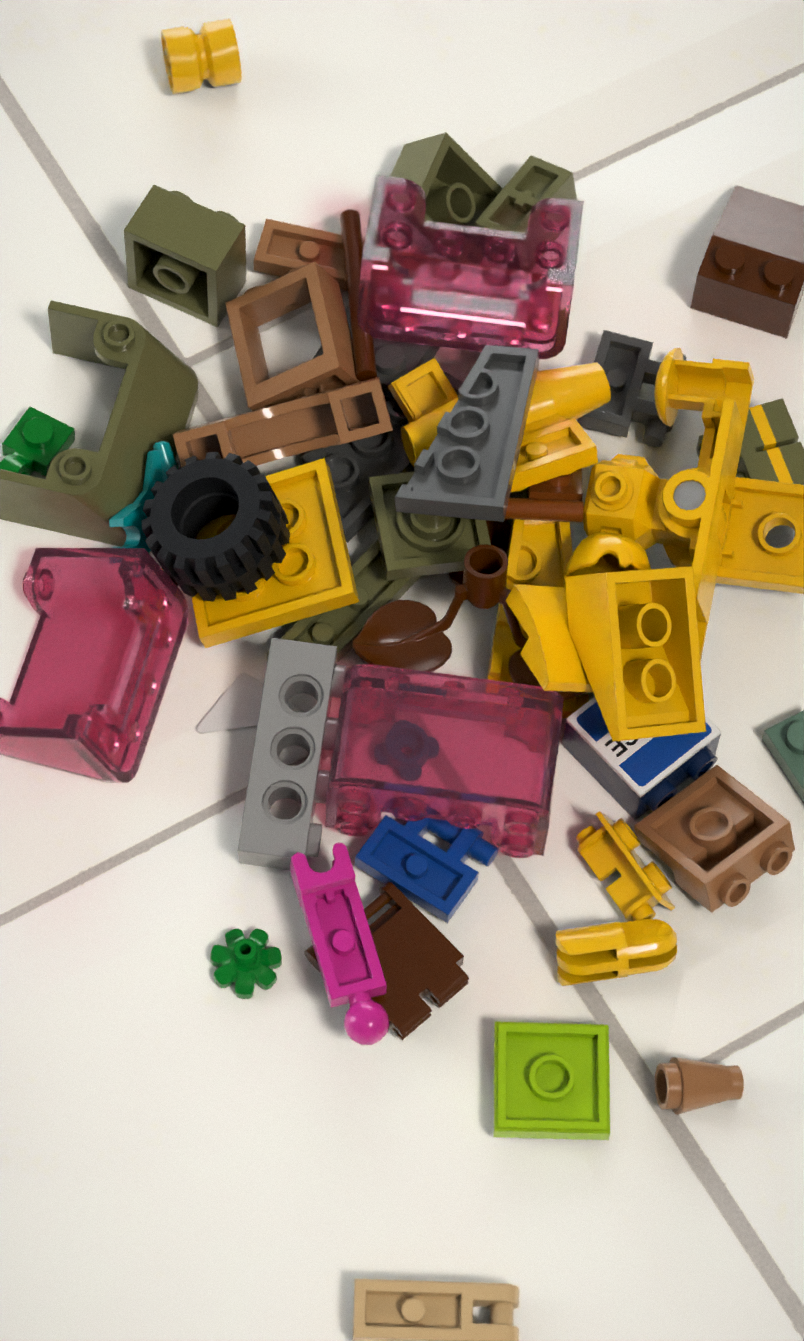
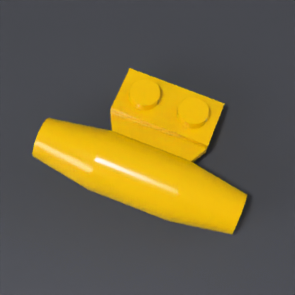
[401,362,611,493]

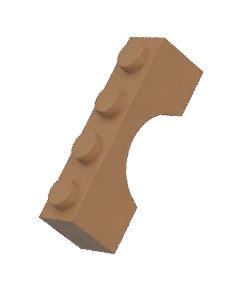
[173,377,393,467]

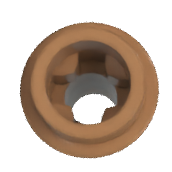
[655,1057,744,1115]

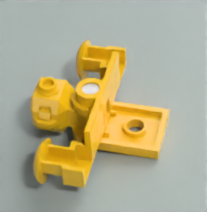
[583,348,804,662]

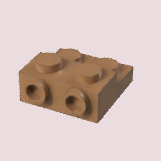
[634,765,795,913]

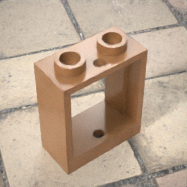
[225,261,360,411]

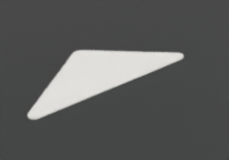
[196,673,304,734]

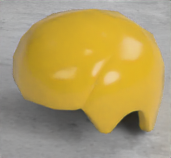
[563,532,651,583]

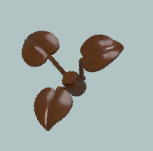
[352,519,591,701]

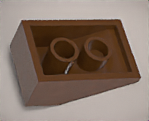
[690,185,804,339]

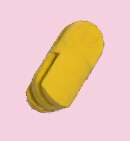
[556,919,677,986]

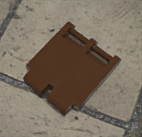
[304,881,469,1040]

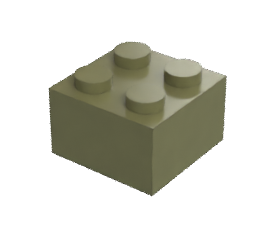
[124,184,246,327]

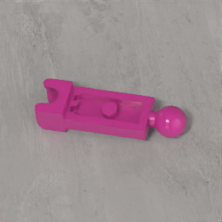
[290,843,389,1045]

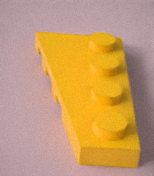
[480,519,589,722]

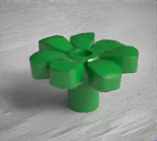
[210,928,282,999]

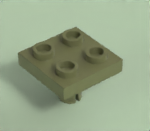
[368,471,491,581]

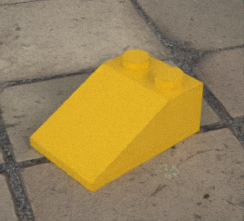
[565,566,706,741]

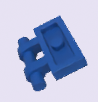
[355,791,499,924]

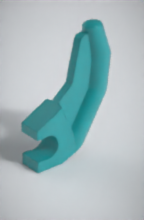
[109,441,178,557]

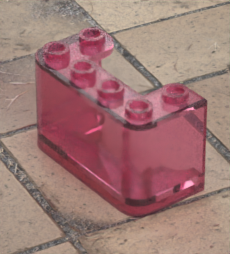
[357,175,584,359]
[325,664,564,858]

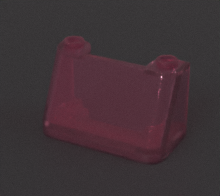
[0,548,188,783]

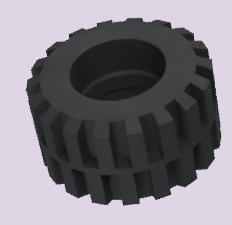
[141,452,290,602]

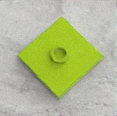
[493,1022,610,1140]

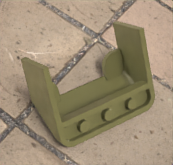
[0,300,199,547]

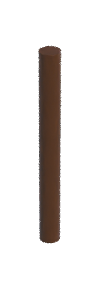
[340,210,377,381]

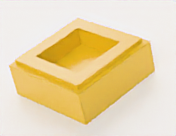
[388,358,458,423]

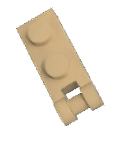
[353,1279,519,1341]

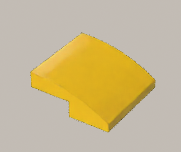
[505,584,593,692]

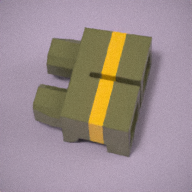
[696,398,804,485]

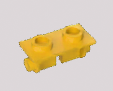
[576,811,676,921]

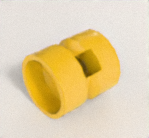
[161,19,242,94]

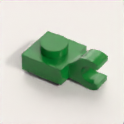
[0,406,75,477]

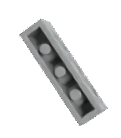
[238,638,346,870]

